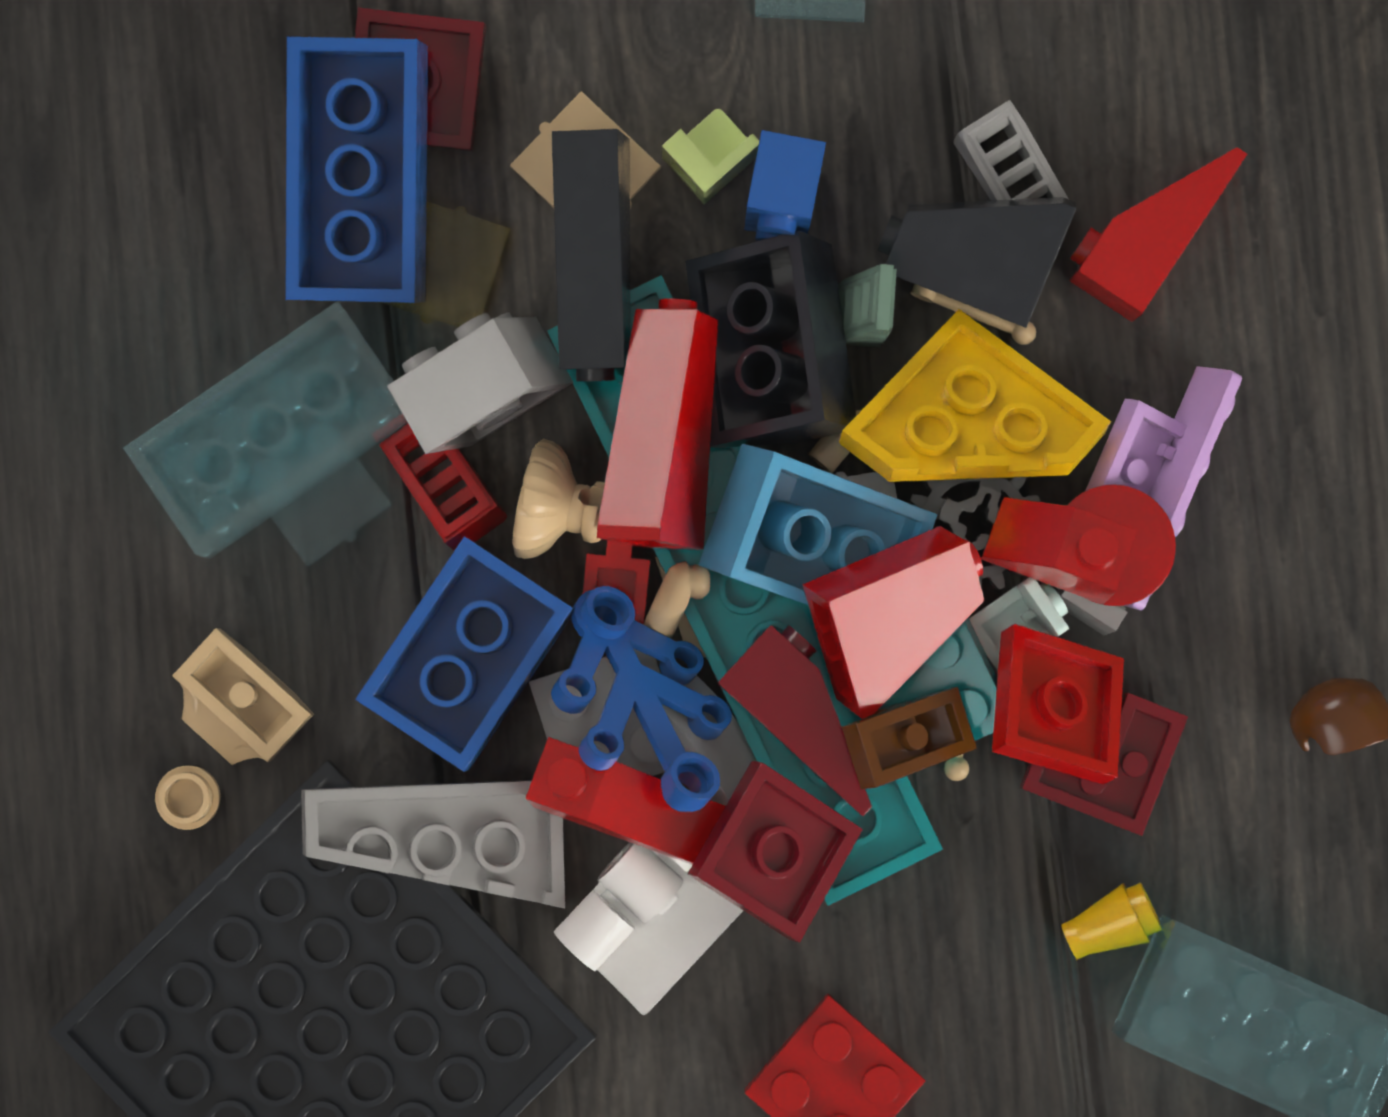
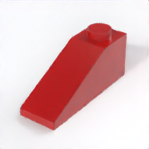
[1069,147,1248,322]
[525,737,725,865]

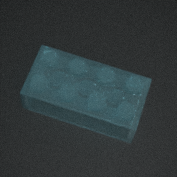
[123,301,408,559]
[1111,914,1388,1117]

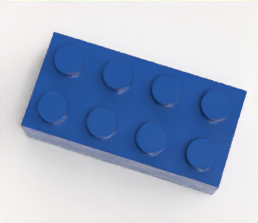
[286,37,428,303]

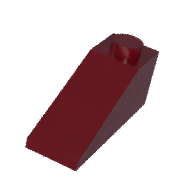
[717,625,872,816]

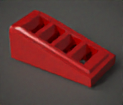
[379,424,507,551]

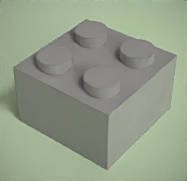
[387,312,574,454]

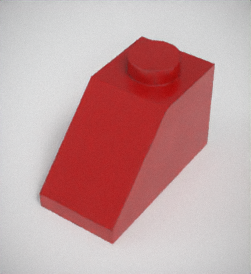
[981,497,1138,604]

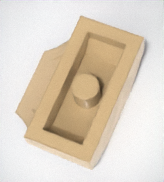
[172,628,314,765]

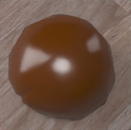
[1290,678,1388,755]

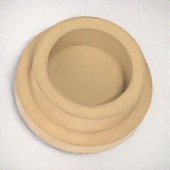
[155,765,221,830]

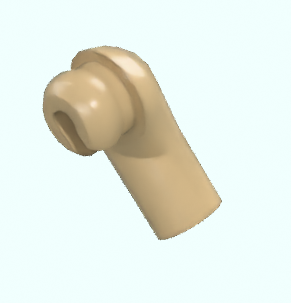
[643,561,710,639]

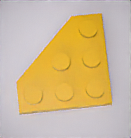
[839,309,1111,482]

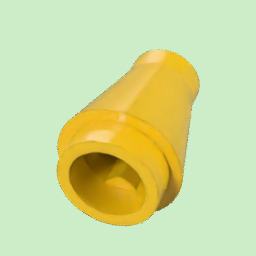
[1061,882,1163,960]

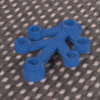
[551,586,732,812]

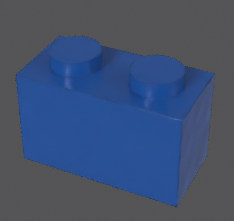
[744,130,826,241]

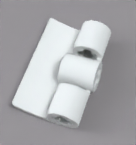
[554,842,743,1015]

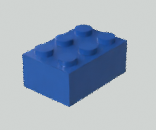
[355,536,574,772]

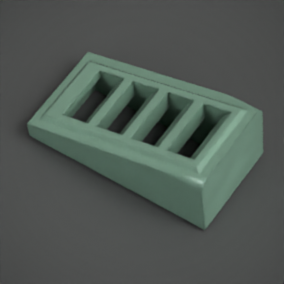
[838,264,897,348]

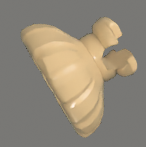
[512,439,605,559]

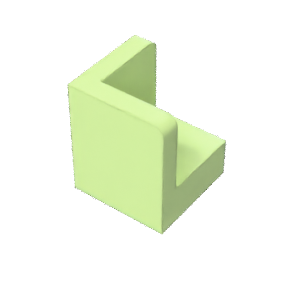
[662,109,759,204]

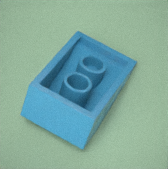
[698,444,938,605]

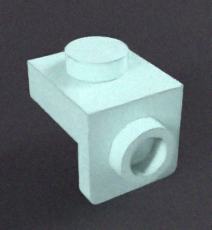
[969,577,1069,676]

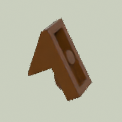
[842,686,977,790]

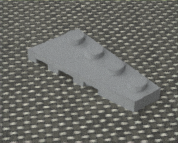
[301,780,565,908]

